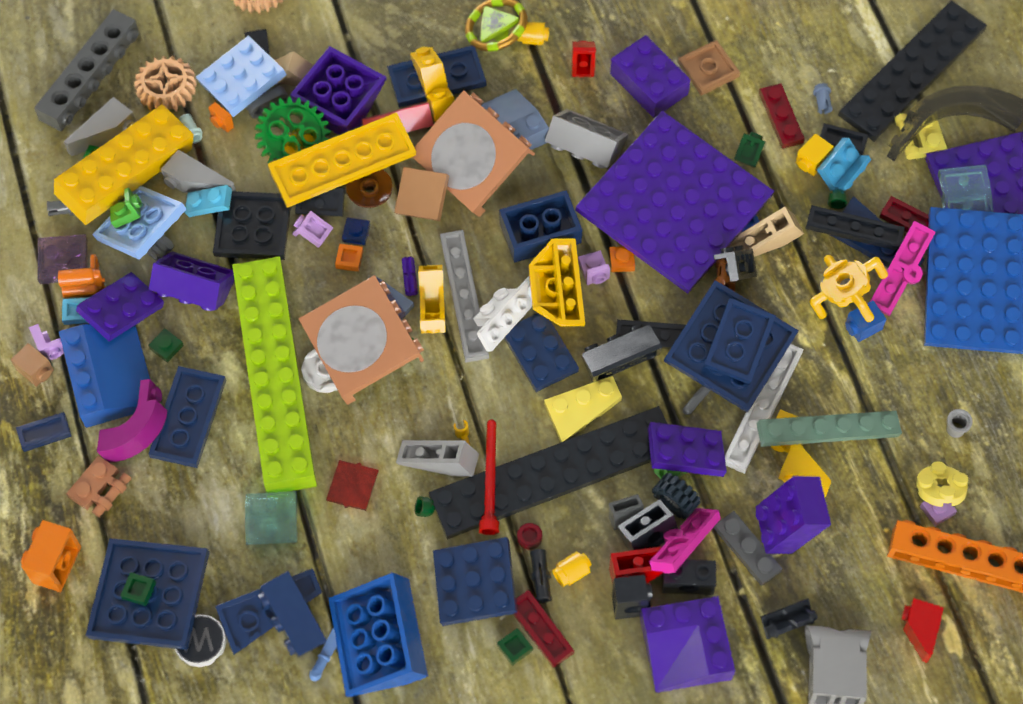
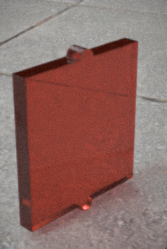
[326,460,379,511]

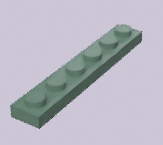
[756,411,902,447]

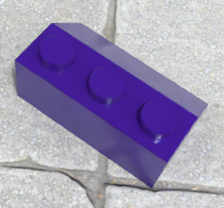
[149,251,235,311]

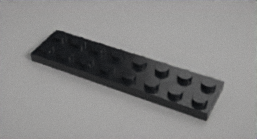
[838,0,987,142]

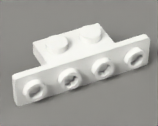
[473,276,532,351]

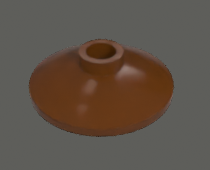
[346,169,393,208]

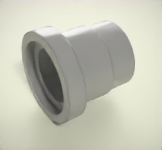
[946,409,973,438]

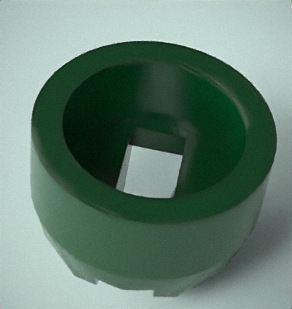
[828,189,847,209]
[415,496,435,517]

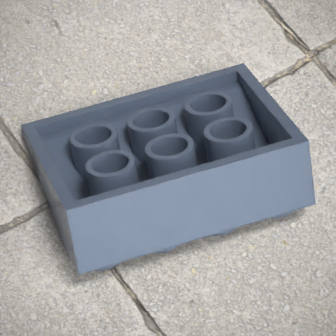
[481,89,549,150]

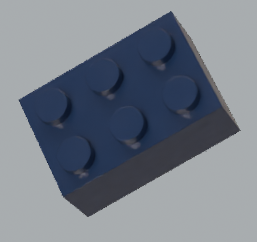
[499,190,582,263]
[258,571,327,658]

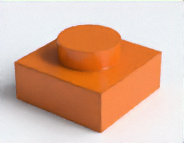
[208,102,234,133]
[335,244,364,272]
[609,246,635,272]

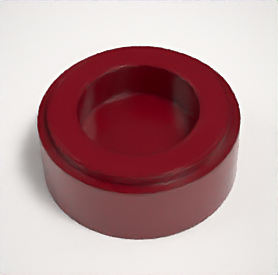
[517,523,542,550]

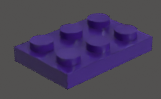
[76,272,164,341]
[648,422,727,477]

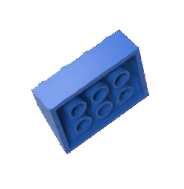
[59,324,150,428]
[328,573,428,697]

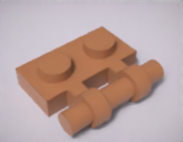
[66,455,132,518]

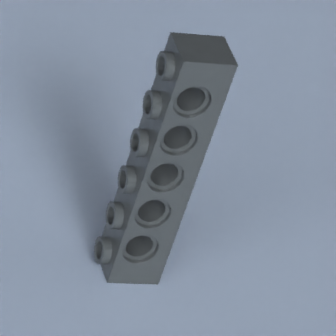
[34,9,139,132]

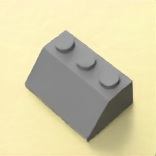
[545,109,629,168]

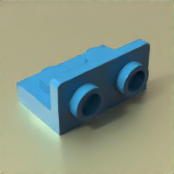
[816,138,871,191]

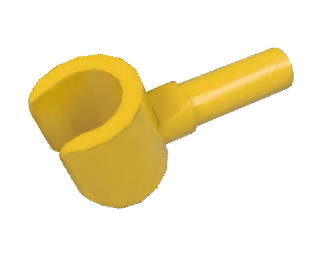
[453,420,471,446]

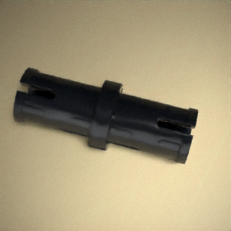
[530,549,552,603]

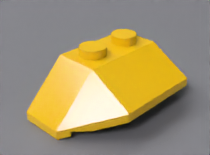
[528,238,585,326]

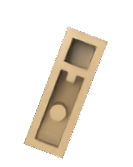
[728,207,804,257]

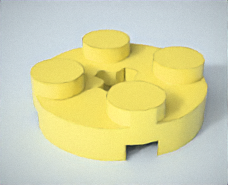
[916,461,968,507]

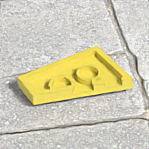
[544,376,622,442]

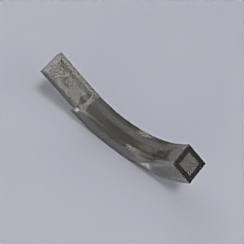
[887,85,1023,161]

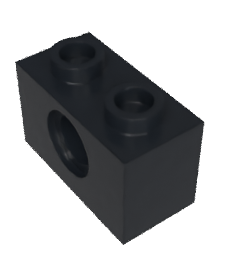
[618,499,678,551]
[662,560,716,595]
[612,575,653,620]

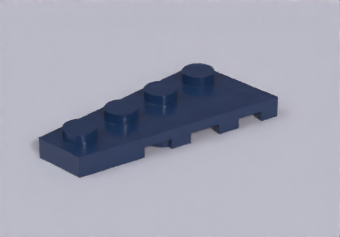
[830,196,925,268]
[215,568,322,655]

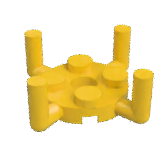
[809,255,888,322]

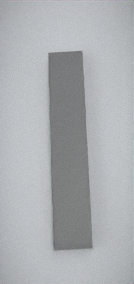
[440,230,489,363]

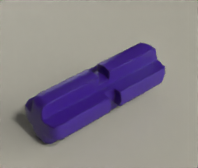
[402,256,418,296]

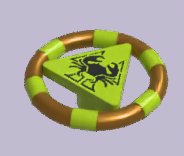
[465,0,527,52]

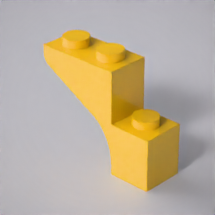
[410,47,455,123]
[771,409,831,498]

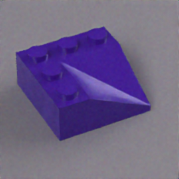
[290,46,386,135]
[640,596,735,693]

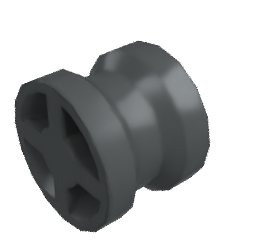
[147,235,174,260]

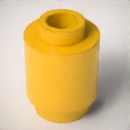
[517,22,549,45]
[552,551,592,587]

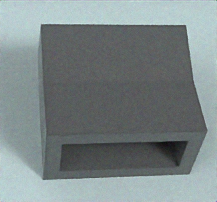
[608,494,644,530]

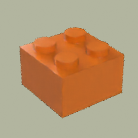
[21,520,81,592]

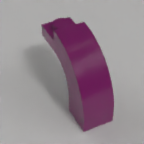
[97,379,167,463]

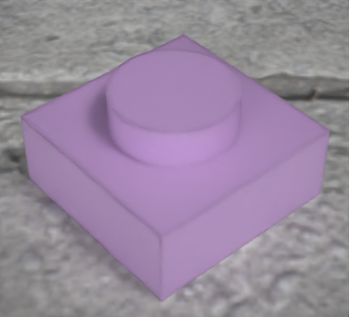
[920,501,957,527]

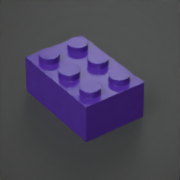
[610,35,690,118]
[755,476,831,554]

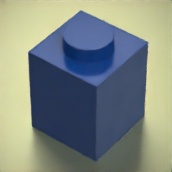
[845,300,886,342]

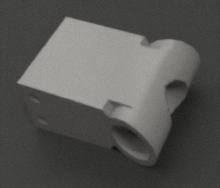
[805,625,871,704]

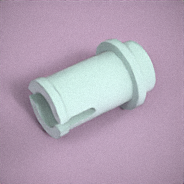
[179,114,203,143]

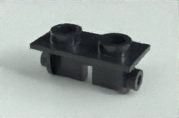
[760,598,818,640]

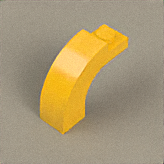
[418,265,446,334]

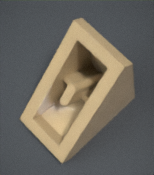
[274,51,314,86]

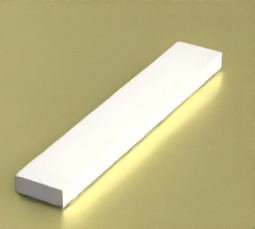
[725,344,804,474]

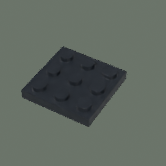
[213,191,291,260]

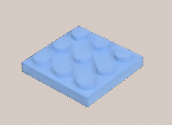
[196,36,287,117]
[92,186,186,259]

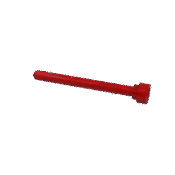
[479,419,499,536]

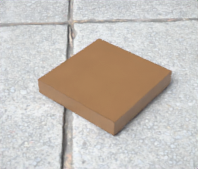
[678,40,740,96]
[394,167,450,221]

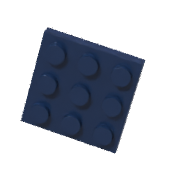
[433,537,518,626]

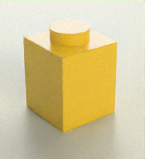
[795,133,834,176]

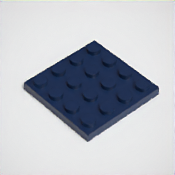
[664,280,799,412]
[85,538,210,650]

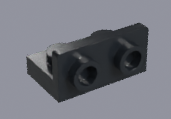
[295,186,346,217]
[713,245,757,282]

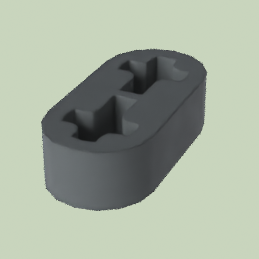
[246,86,289,118]

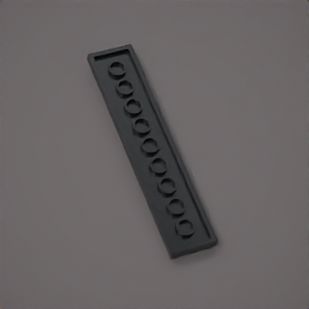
[429,406,667,539]

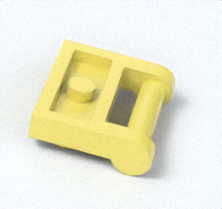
[894,111,947,160]

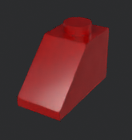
[571,40,596,77]
[609,547,664,585]
[901,598,944,663]

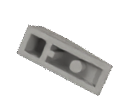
[64,97,136,156]
[161,149,236,193]
[396,440,479,476]

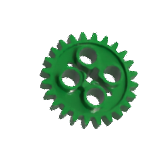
[254,97,331,163]

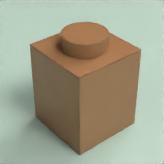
[10,343,54,387]

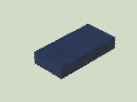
[16,412,72,452]

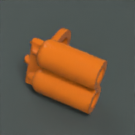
[58,254,106,298]

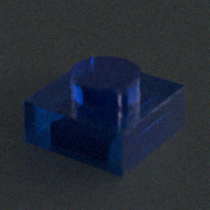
[342,217,370,246]

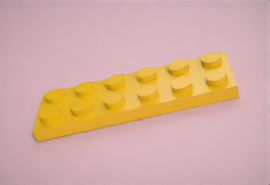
[268,112,416,208]

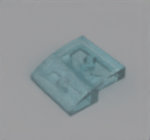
[938,165,993,212]
[245,491,298,545]

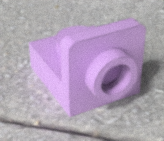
[292,211,333,248]
[578,250,610,285]
[29,324,64,360]

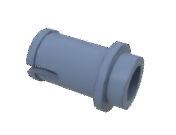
[813,83,833,114]

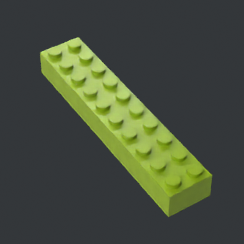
[232,257,317,495]

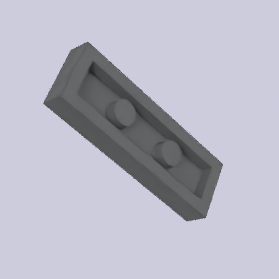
[714,511,782,586]

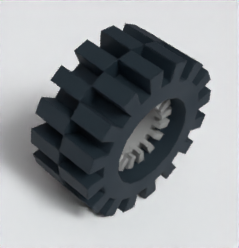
[652,473,701,519]

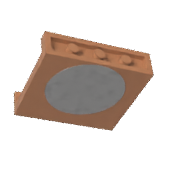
[413,90,535,217]
[299,275,424,405]

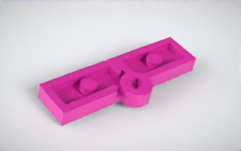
[870,221,936,317]
[650,508,721,573]

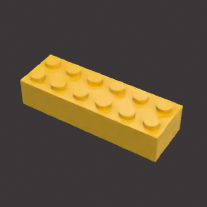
[54,104,194,225]

